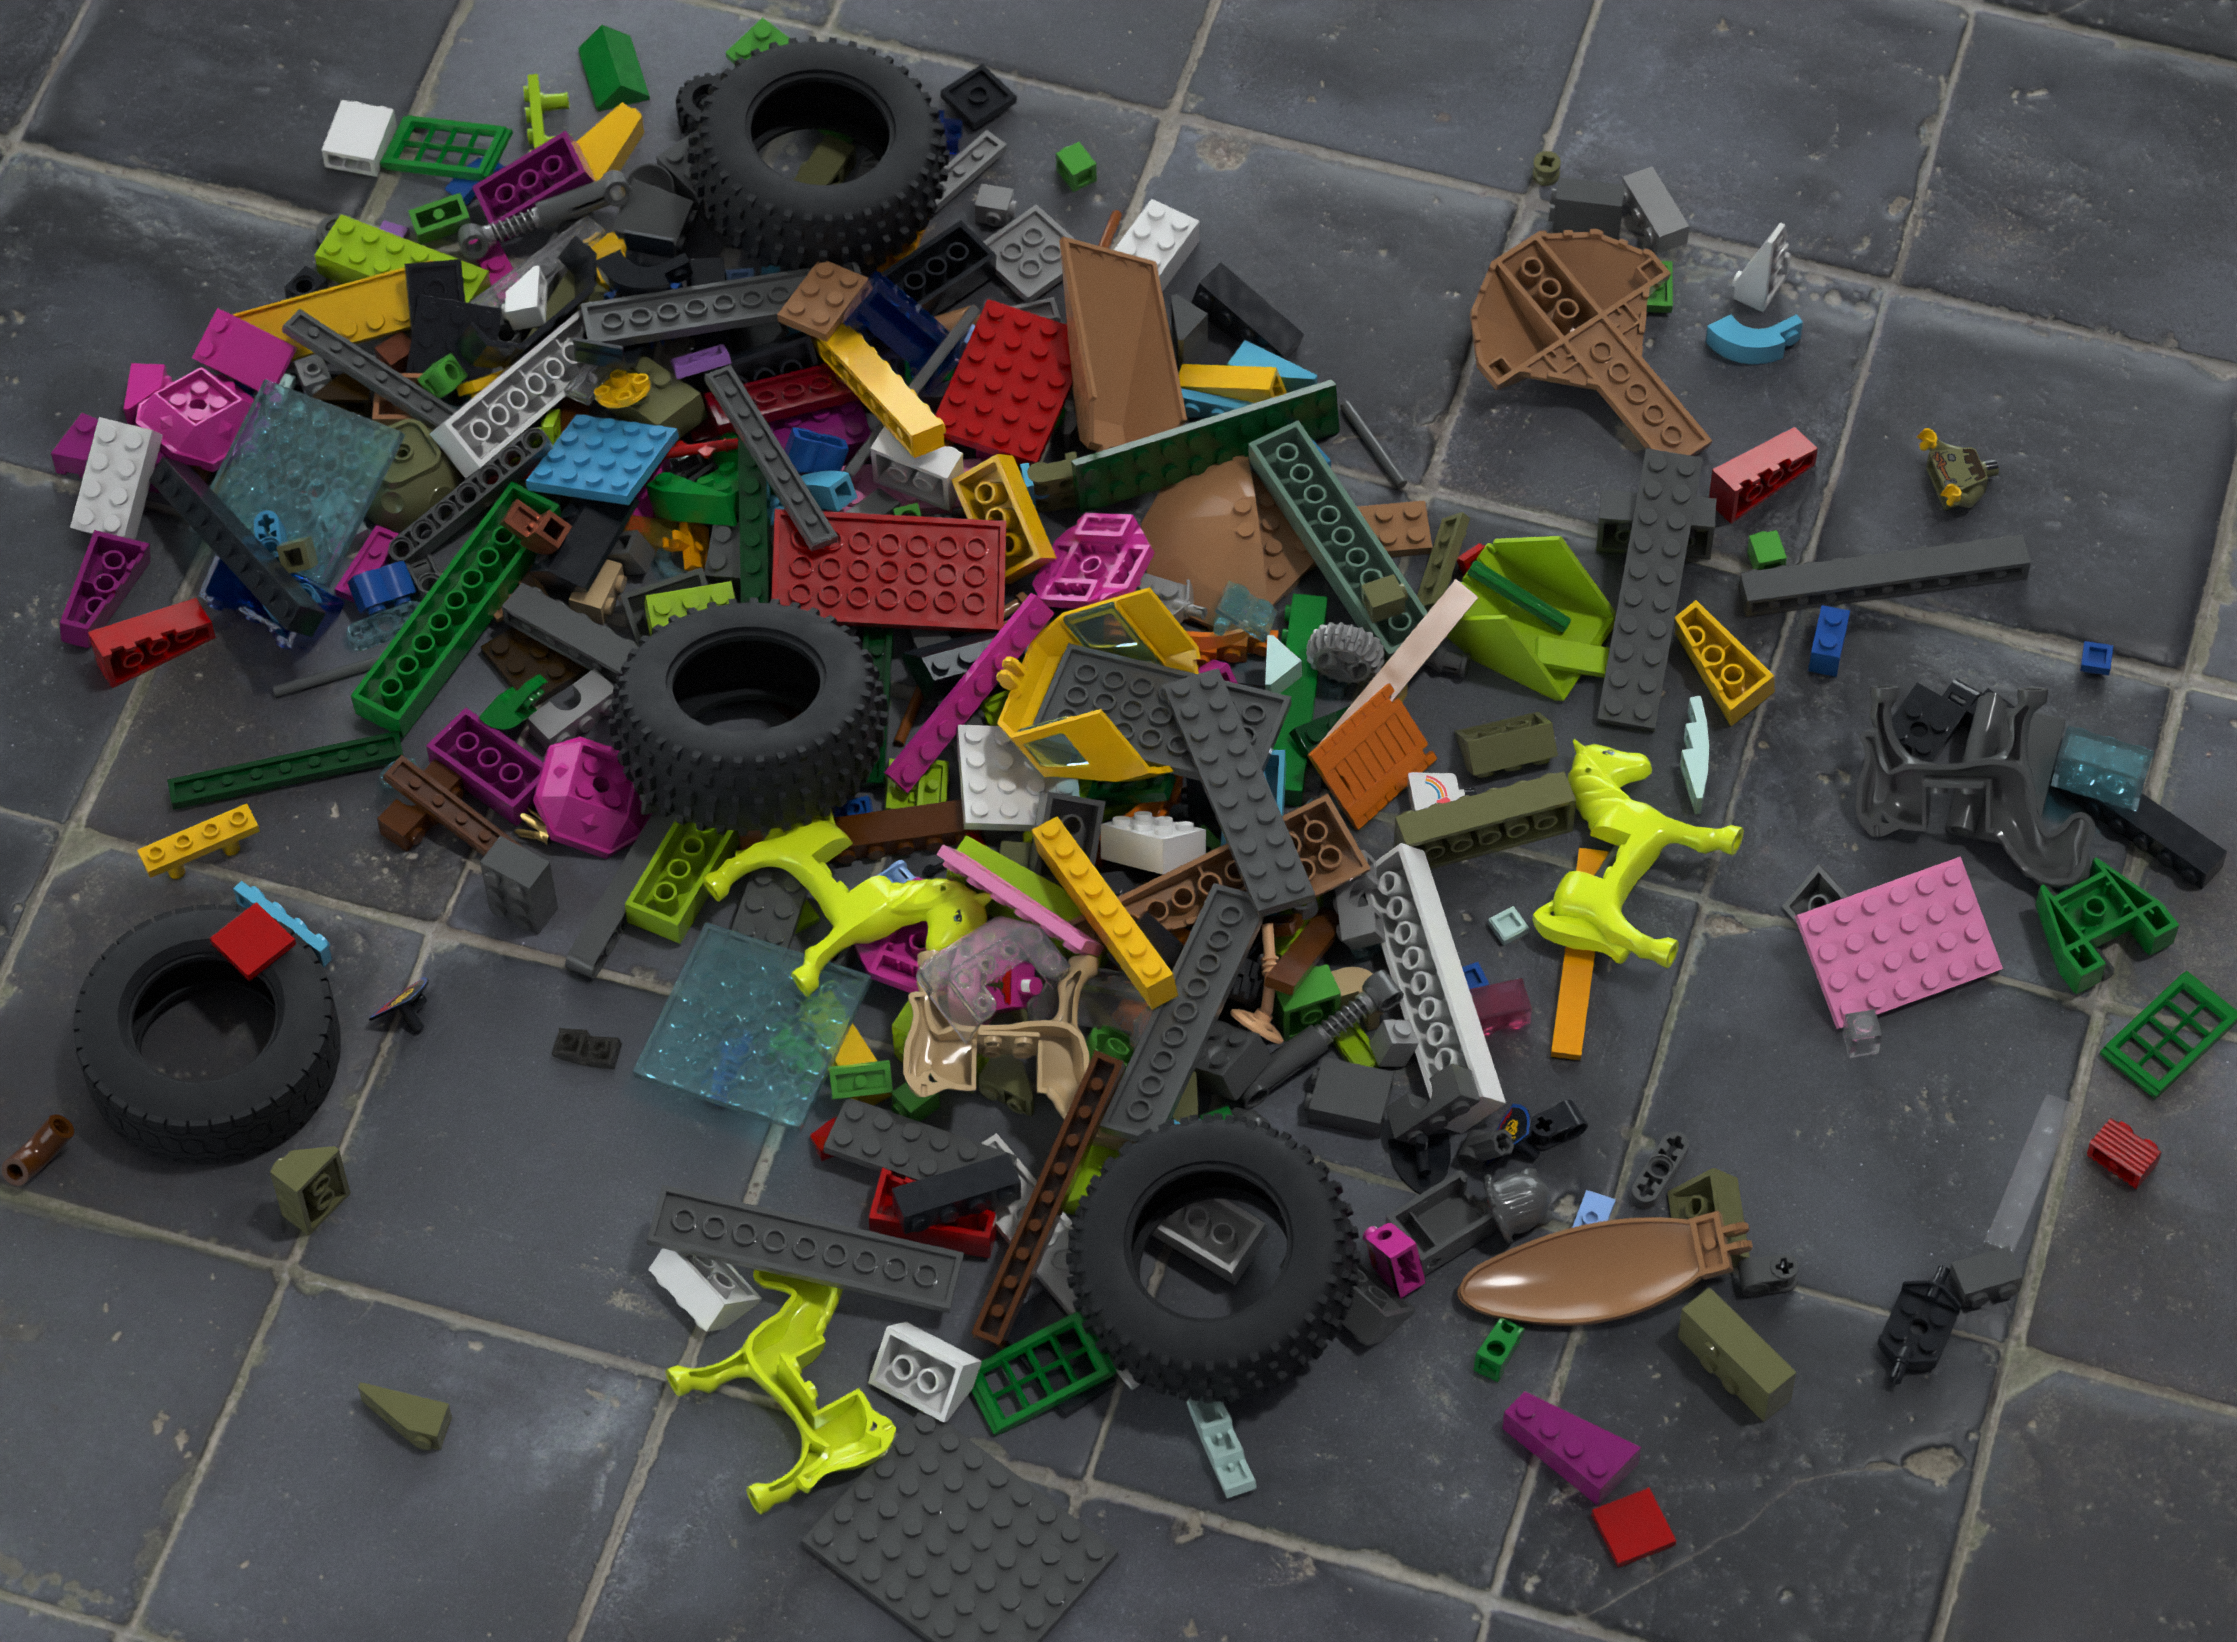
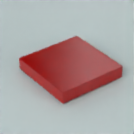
[210,902,296,981]
[1591,1488,1676,1568]

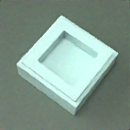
[1488,906,1529,946]

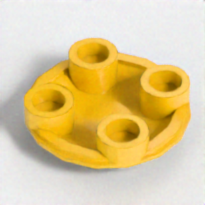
[594,369,651,409]

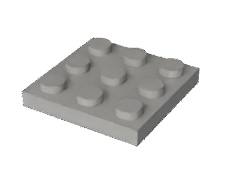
[983,204,1076,303]

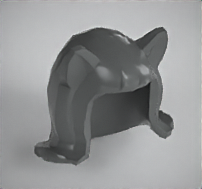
[1483,1168,1553,1244]

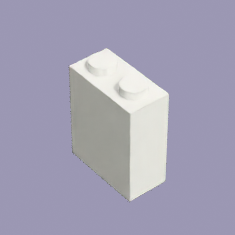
[322,100,397,177]

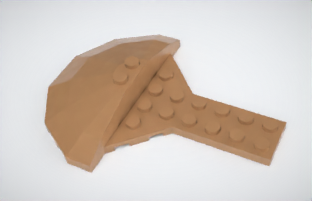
[1470,229,1712,456]
[1141,455,1432,632]

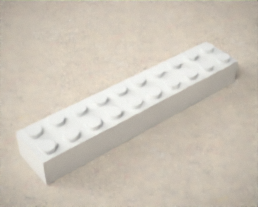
[1365,843,1506,1133]

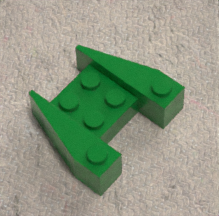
[645,432,776,526]
[2035,857,2179,995]

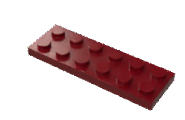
[704,363,860,434]

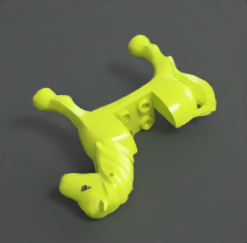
[1532,739,1744,968]
[702,808,992,998]
[665,1269,896,1515]

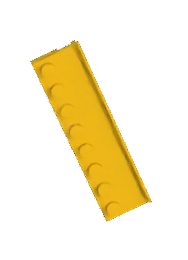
[232,260,433,362]

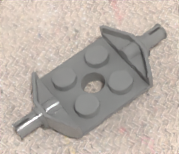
[1135,573,1208,624]

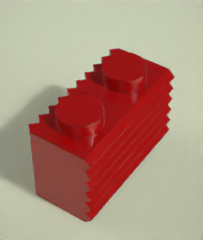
[2087,1118,2162,1189]

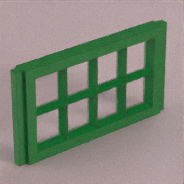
[379,115,513,181]
[2100,971,2237,1099]
[972,1312,1117,1436]

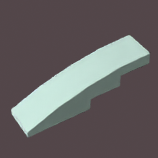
[1680,696,1709,814]
[1186,1396,1257,1498]

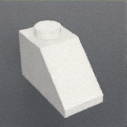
[502,265,548,331]

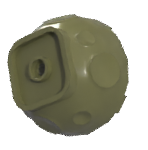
[350,419,465,533]

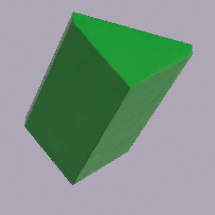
[578,25,650,112]

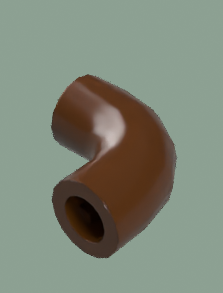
[1,1114,74,1186]

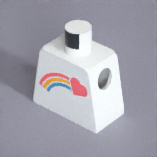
[1407,772,1477,811]

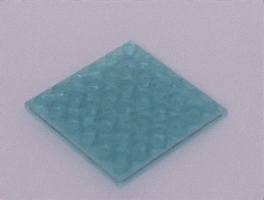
[189,379,406,588]
[632,922,872,1133]

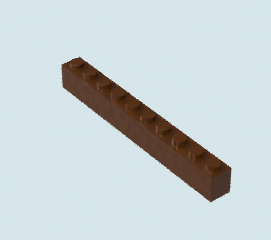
[971,1050,1125,1350]

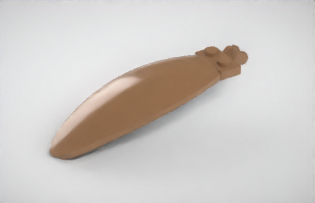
[1457,1211,1753,1326]

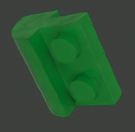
[478,674,548,729]

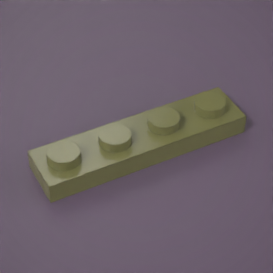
[1417,512,1470,612]

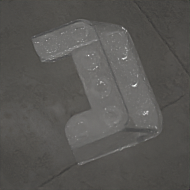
[916,916,1071,1044]

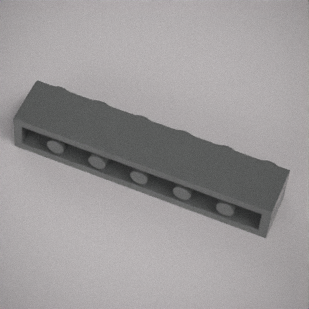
[502,582,639,684]

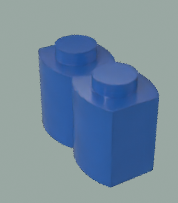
[784,428,849,474]
[347,561,417,616]

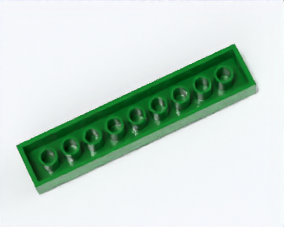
[351,481,561,738]

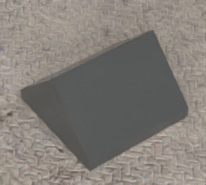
[1171,294,1208,373]
[1782,864,1850,923]

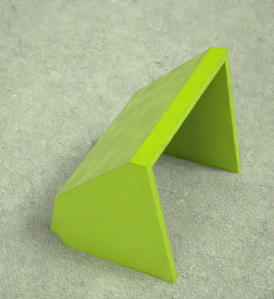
[1446,536,1616,701]

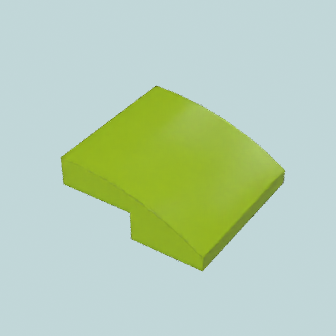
[884,758,949,810]

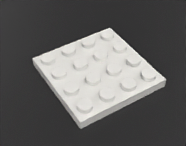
[956,725,1080,831]

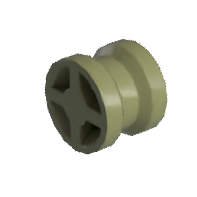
[1533,151,1561,186]

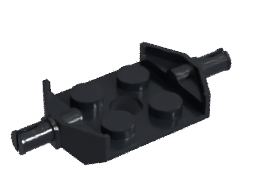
[1877,1265,1962,1385]

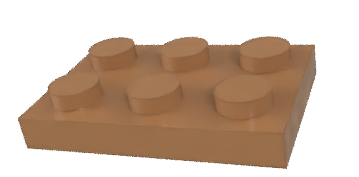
[777,260,869,342]

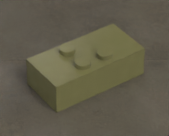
[588,354,708,441]
[1678,1287,1797,1422]

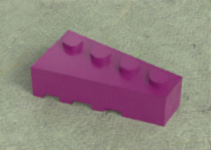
[51,413,169,494]
[60,530,151,648]
[1502,1391,1641,1506]

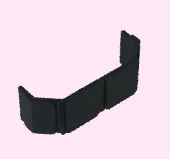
[573,229,677,371]
[455,235,597,369]

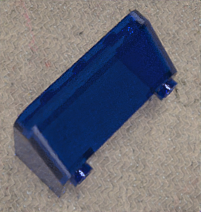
[843,271,960,395]

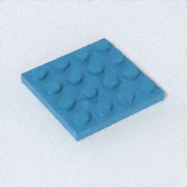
[526,414,679,505]

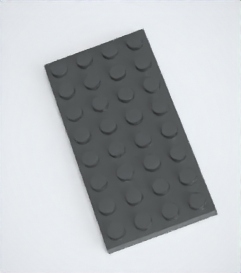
[1031,643,1292,781]

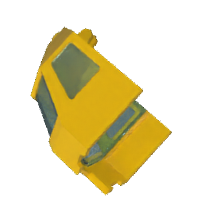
[996,587,1201,782]

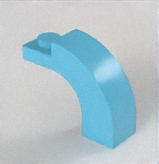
[770,471,858,525]

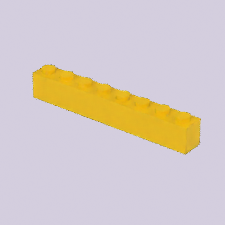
[810,319,946,458]
[1031,816,1178,1010]

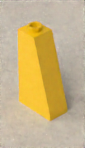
[576,102,644,181]
[1178,364,1287,403]

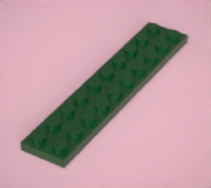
[1071,379,1340,513]

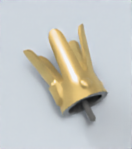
[515,807,553,845]

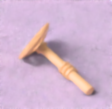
[1230,923,1284,1044]

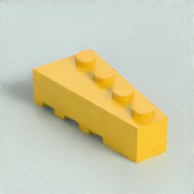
[1674,600,1775,726]

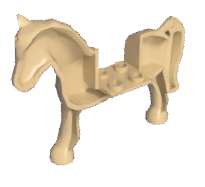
[903,950,1136,1151]

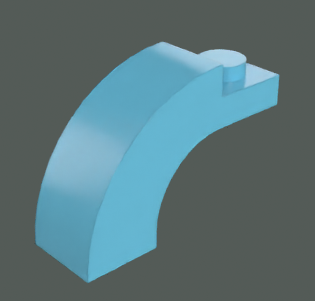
[1706,314,1803,364]

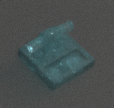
[1213,580,1278,643]

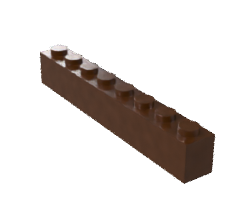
[738,799,978,875]

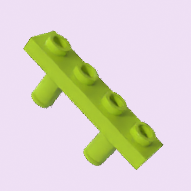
[523,74,572,152]

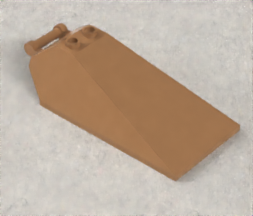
[1059,236,1187,452]

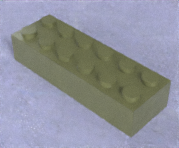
[1394,771,1576,870]

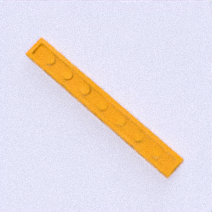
[1551,848,1609,1061]

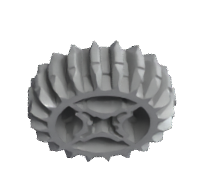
[1306,622,1385,685]

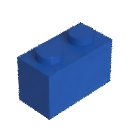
[1808,605,1850,677]

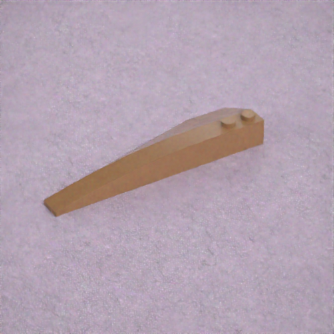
[1068,794,1371,945]

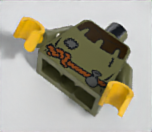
[1917,428,1999,511]

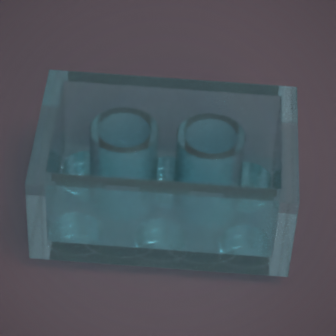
[2051,726,2155,811]

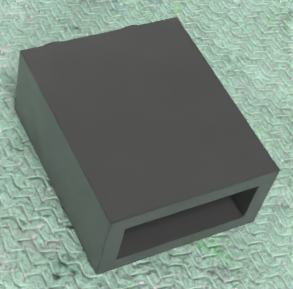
[1548,177,1625,240]
[612,179,699,256]
[1304,1057,1394,1138]

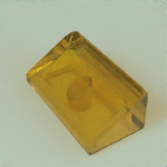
[622,515,680,549]

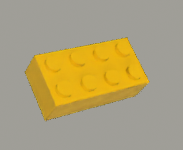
[951,454,1057,584]

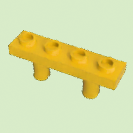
[137,803,260,879]

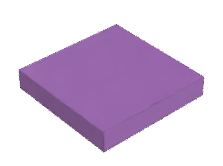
[670,344,732,379]

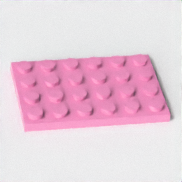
[1794,856,2003,1029]

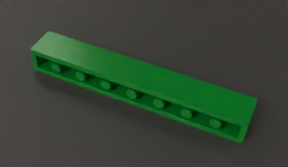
[1273,594,1327,807]

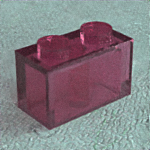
[1469,978,1532,1035]

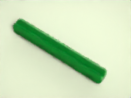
[1467,560,1571,633]

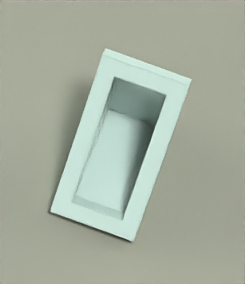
[1265,635,1302,694]

